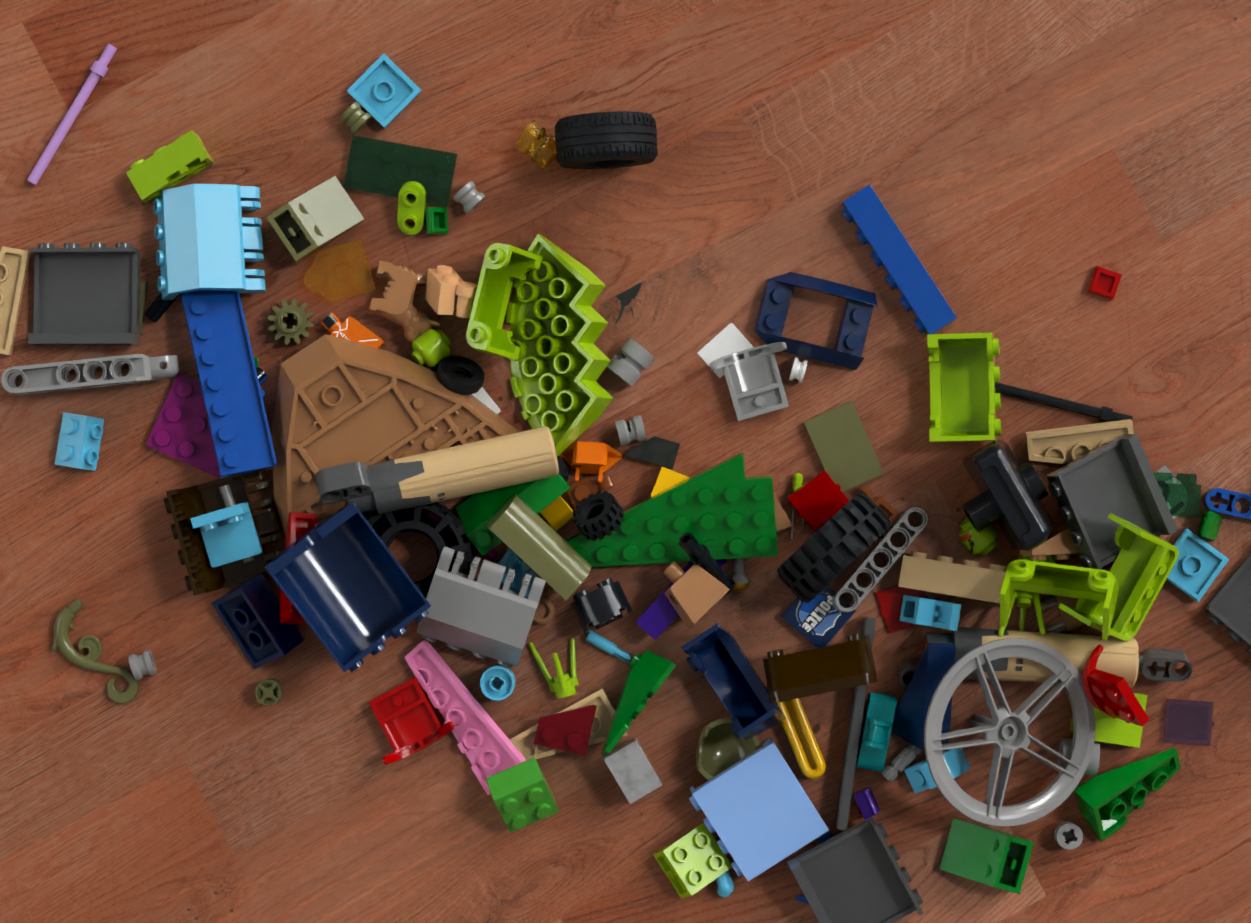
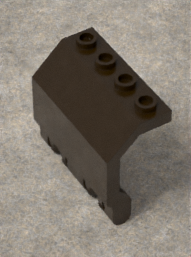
[164,469,283,595]

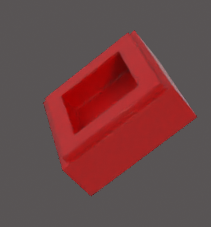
[1087,266,1122,300]

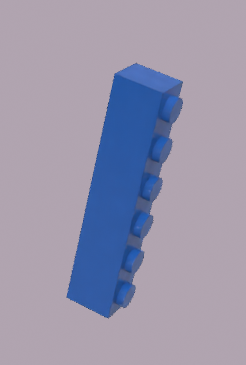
[840,184,957,334]

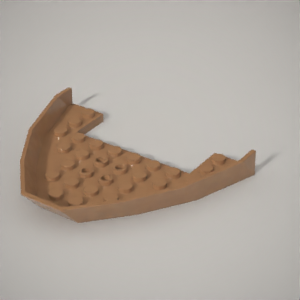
[272,334,518,538]

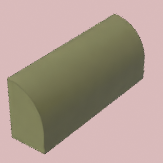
[486,494,592,600]

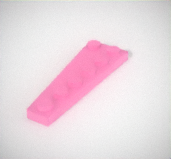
[404,640,527,796]

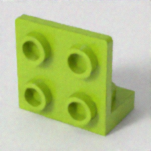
[653,823,732,899]

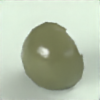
[696,718,761,781]

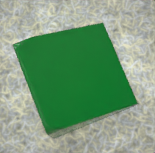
[1196,511,1222,541]

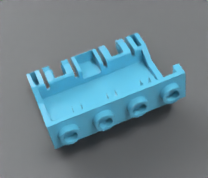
[153,184,266,300]

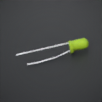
[791,473,804,539]

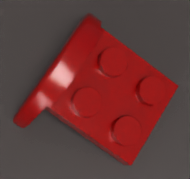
[1082,645,1150,726]
[369,677,455,765]

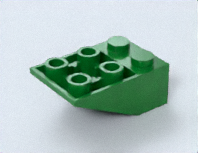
[939,818,1034,894]

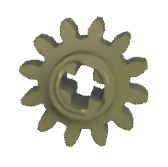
[267,298,315,345]

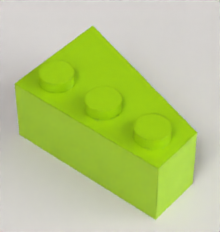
[126,130,214,203]

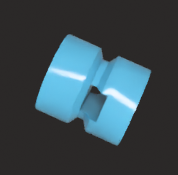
[480,664,516,701]

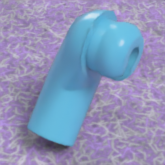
[716,871,734,897]

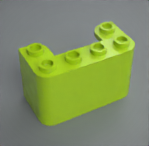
[927,332,1001,442]

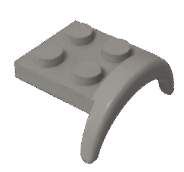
[709,342,789,421]

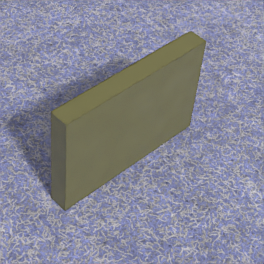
[803,401,884,492]

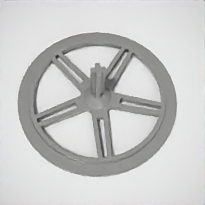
[924,638,1095,827]

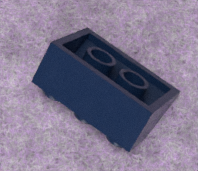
[211,573,304,669]

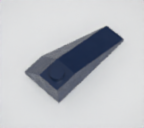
[893,643,956,751]

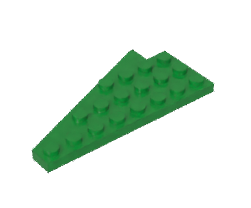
[565,453,779,567]

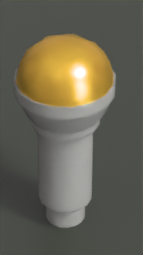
[732,558,749,592]

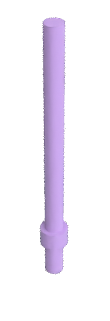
[27,43,117,185]

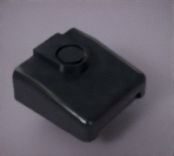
[962,440,1053,551]

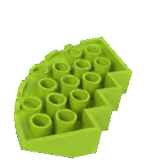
[506,234,613,457]

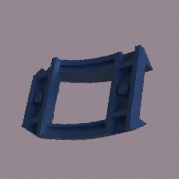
[754,272,877,370]

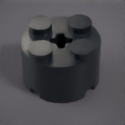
[571,578,633,633]

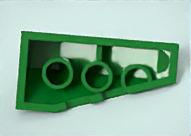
[456,473,571,556]
[601,650,676,757]
[1074,748,1181,842]

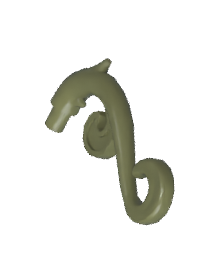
[52,598,139,704]

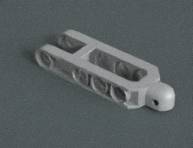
[1,354,179,395]

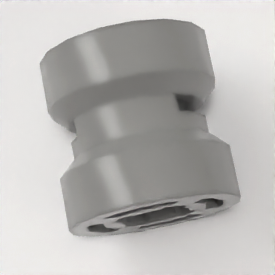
[615,415,647,446]

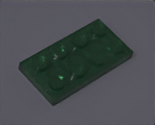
[343,135,458,207]

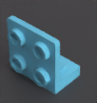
[190,502,262,568]

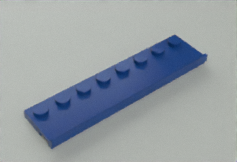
[180,290,277,478]

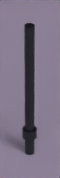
[995,382,1133,422]

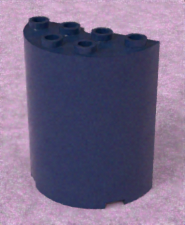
[265,502,431,672]

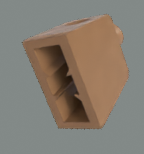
[663,561,729,628]

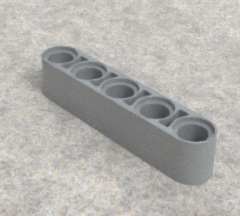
[832,507,928,613]

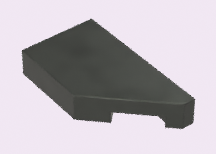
[626,436,680,469]

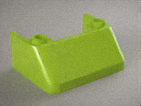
[1058,513,1179,641]
[1000,559,1119,640]

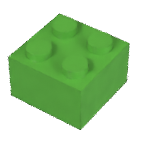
[486,757,559,833]

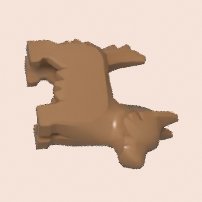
[367,260,440,342]

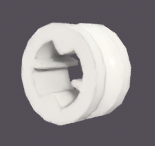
[789,357,808,383]

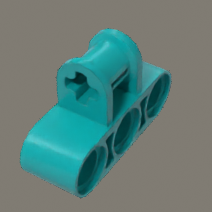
[856,692,897,772]

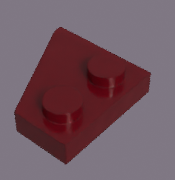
[533,704,597,756]

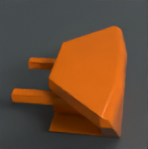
[559,441,622,483]

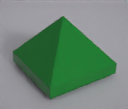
[424,207,448,234]

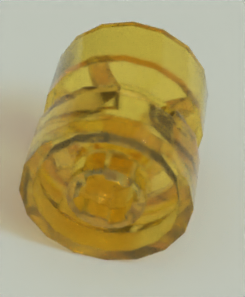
[513,120,557,170]

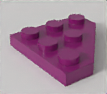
[146,372,220,478]

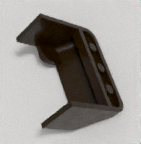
[763,633,878,703]

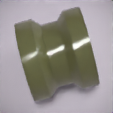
[339,102,372,135]
[255,678,284,706]

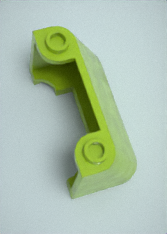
[466,243,542,360]

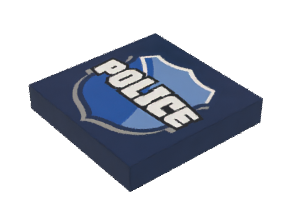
[781,586,856,648]

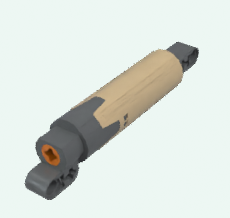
[897,627,1193,689]

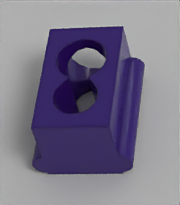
[853,786,881,819]

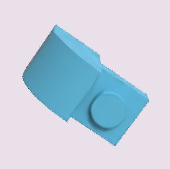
[899,595,961,631]
[904,748,971,793]

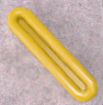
[777,698,826,779]

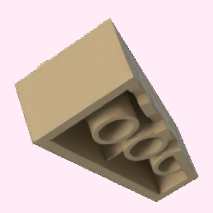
[898,551,1006,603]

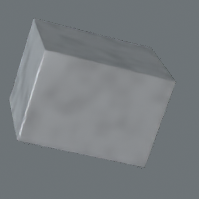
[604,738,662,804]

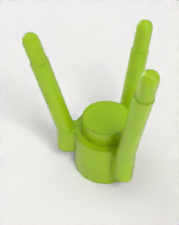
[998,590,1045,637]
[528,638,579,699]

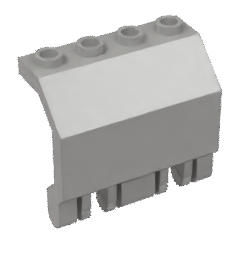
[416,546,546,667]

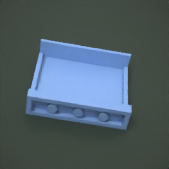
[689,737,829,881]

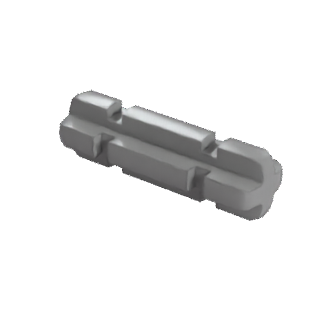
[881,743,923,782]

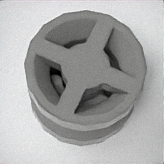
[453,181,486,214]
[128,649,157,680]
[1054,821,1083,850]

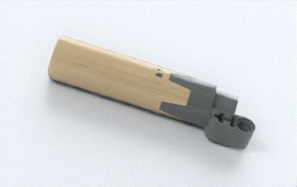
[315,426,559,515]

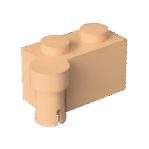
[425,265,477,318]

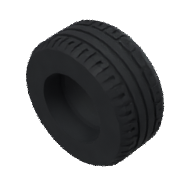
[555,111,658,169]

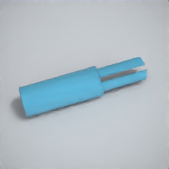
[585,630,632,663]

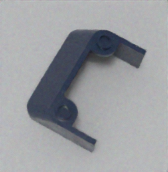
[681,623,786,740]

